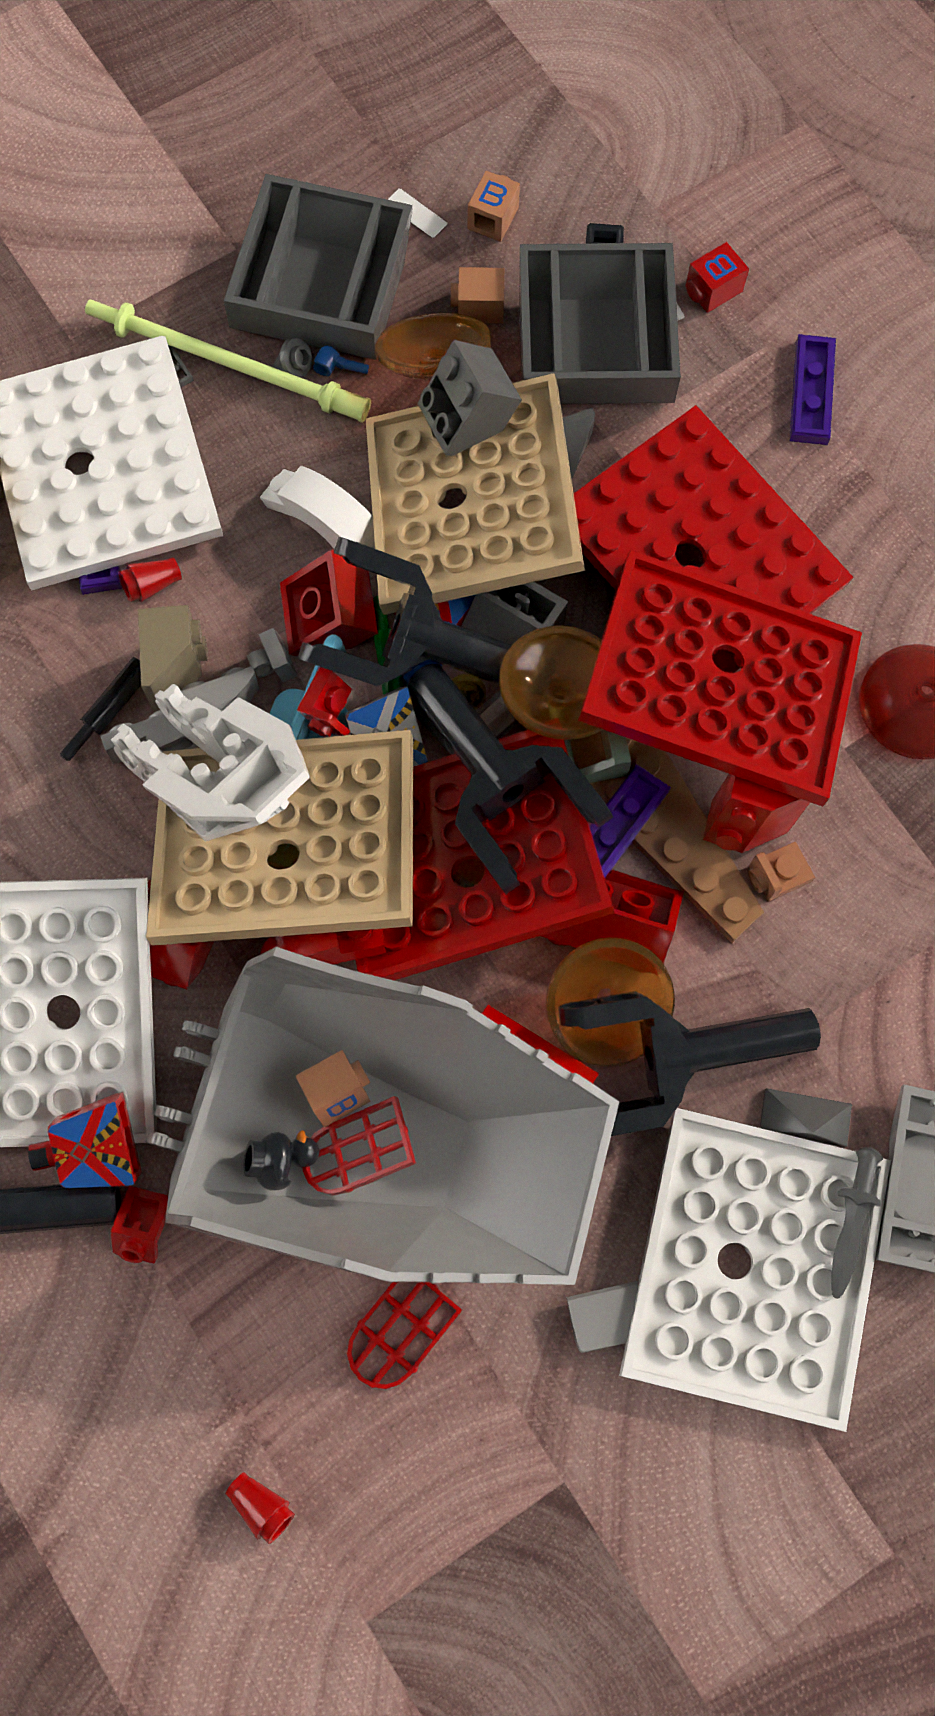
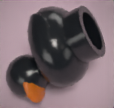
[243,1130,320,1191]

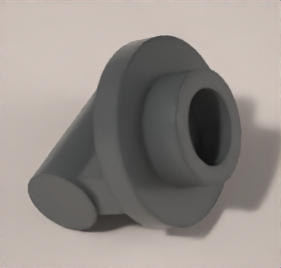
[272,338,312,378]

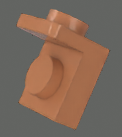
[748,841,815,902]

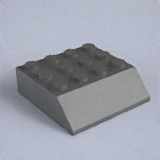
[224,174,413,360]
[519,243,681,404]

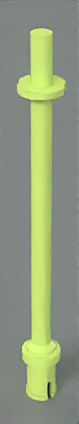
[85,299,371,423]

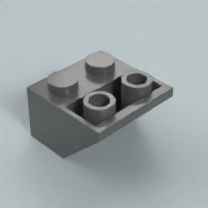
[418,340,522,456]
[461,582,568,656]

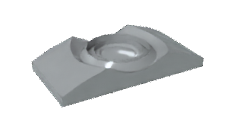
[876,1085,935,1273]

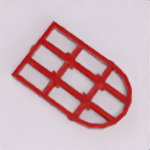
[302,1096,416,1196]
[347,1281,462,1389]

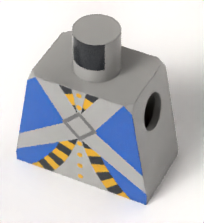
[330,685,428,767]

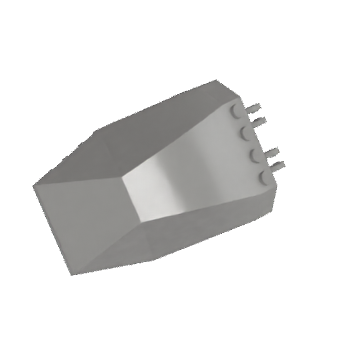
[145,947,619,1285]

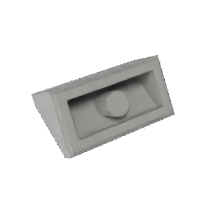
[566,1281,639,1353]

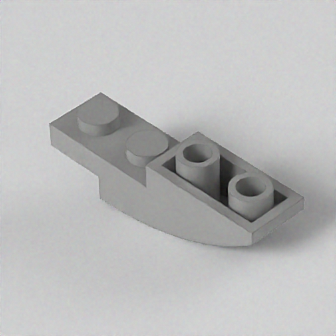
[100,666,259,764]

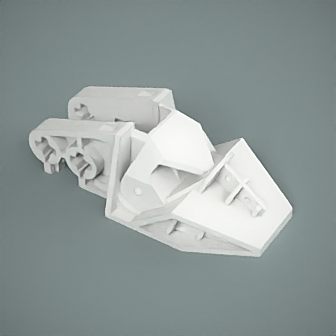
[111,684,310,842]

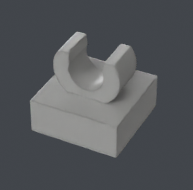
[247,628,298,682]

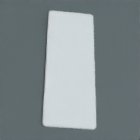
[388,188,448,238]

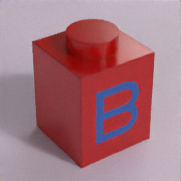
[685,242,749,313]

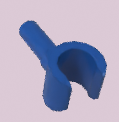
[313,346,369,377]

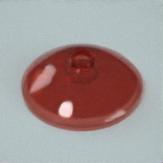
[859,644,935,760]

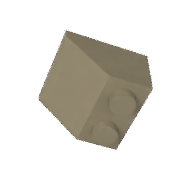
[138,605,208,712]

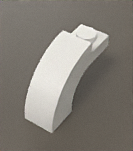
[260,466,375,549]

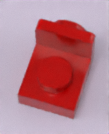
[297,667,353,737]
[110,1186,168,1264]

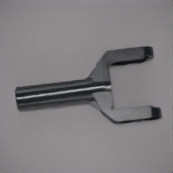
[298,537,555,699]
[407,663,614,895]
[558,991,821,1136]
[0,1184,121,1234]

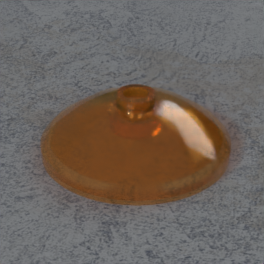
[375,313,491,381]
[499,626,603,740]
[546,937,675,1066]

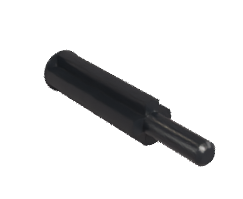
[60,657,141,761]

